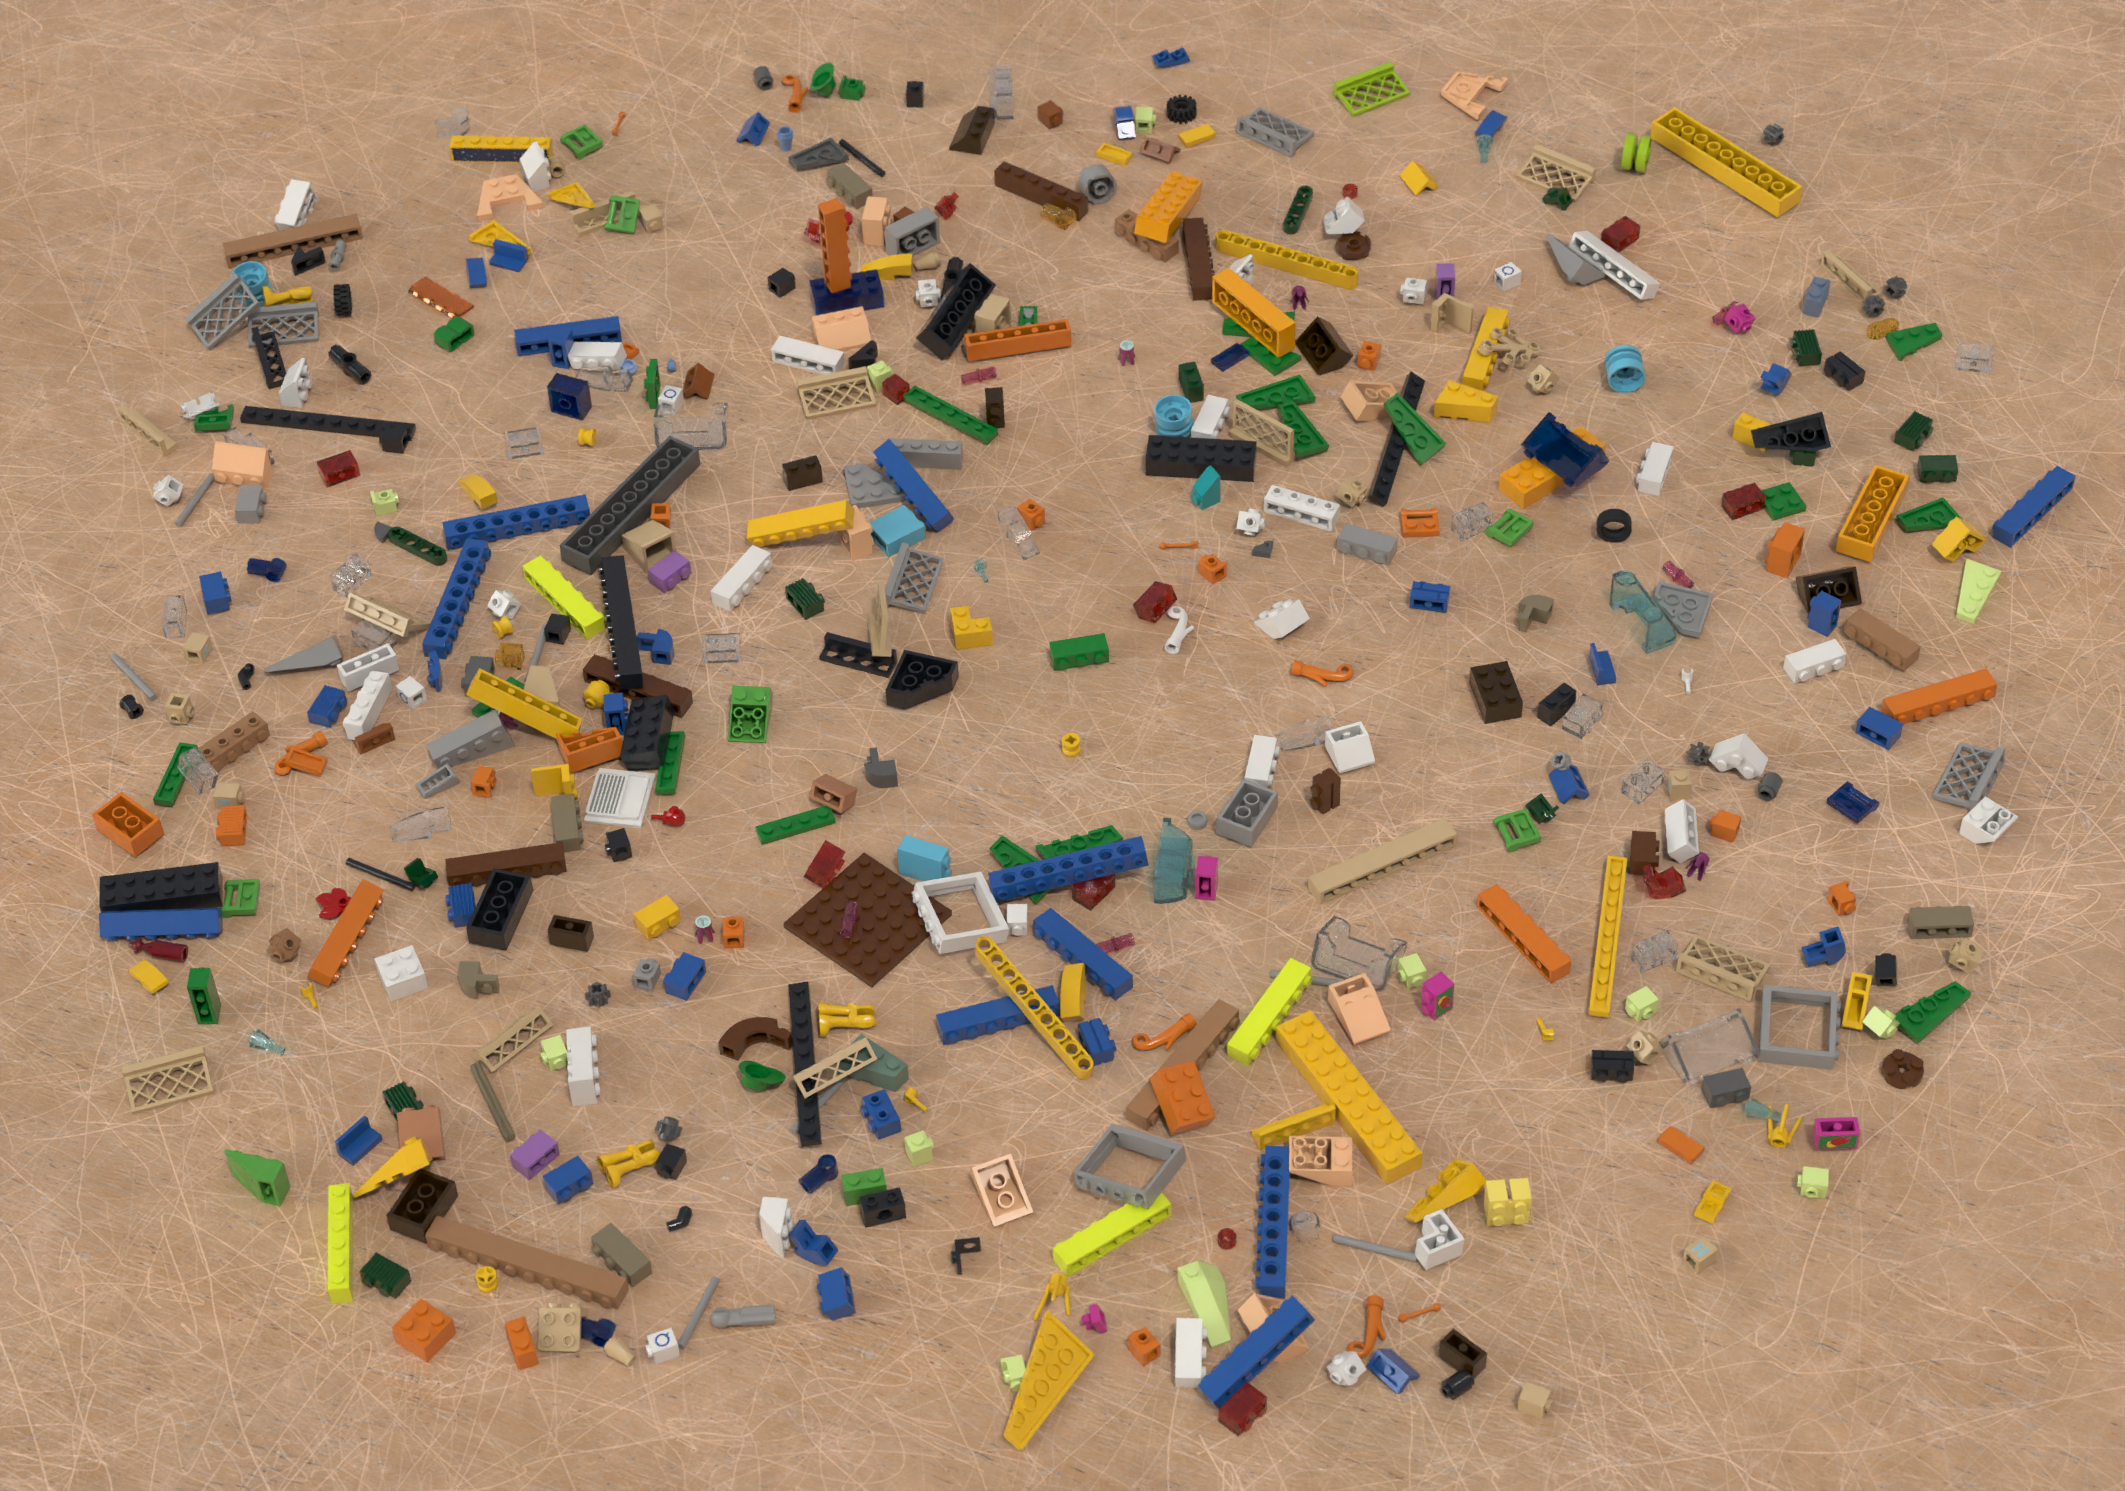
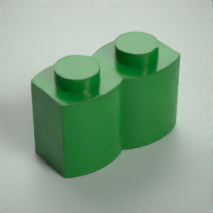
[434,316,475,352]

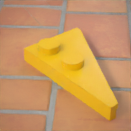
[547,181,595,208]
[468,220,532,255]

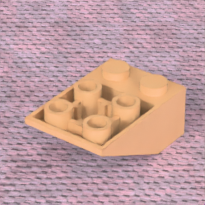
[1328,973,1391,1045]
[1289,1136,1352,1186]

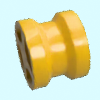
[578,428,597,446]
[491,616,513,639]
[1061,733,1081,757]
[475,1266,498,1293]

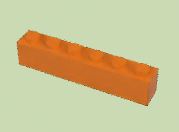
[818,198,852,293]
[964,319,1072,362]
[1881,668,1997,725]
[307,879,384,988]
[1477,884,1571,984]

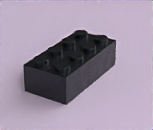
[620,694,675,771]
[466,868,533,950]

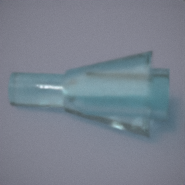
[1476,134,1493,163]
[248,1029,285,1056]
[1743,1098,1782,1122]

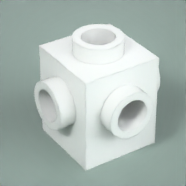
[1400,278,1427,305]
[915,279,941,307]
[153,475,183,507]
[1236,508,1265,535]
[487,590,521,619]
[1327,1351,1367,1386]

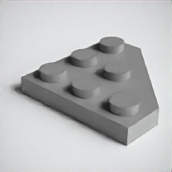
[844,464,905,508]
[1654,581,1713,638]

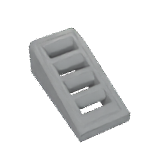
[416,763,460,799]

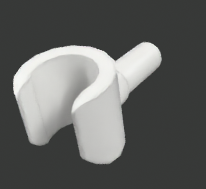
[1681,668,1693,694]

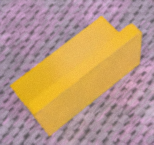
[1400,160,1439,196]

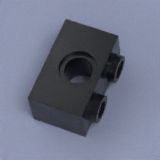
[859,1187,906,1228]

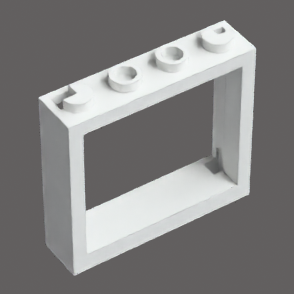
[912,872,1009,954]

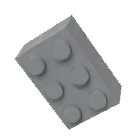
[884,206,940,256]
[1217,779,1278,847]

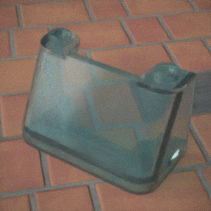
[1609,570,1677,654]

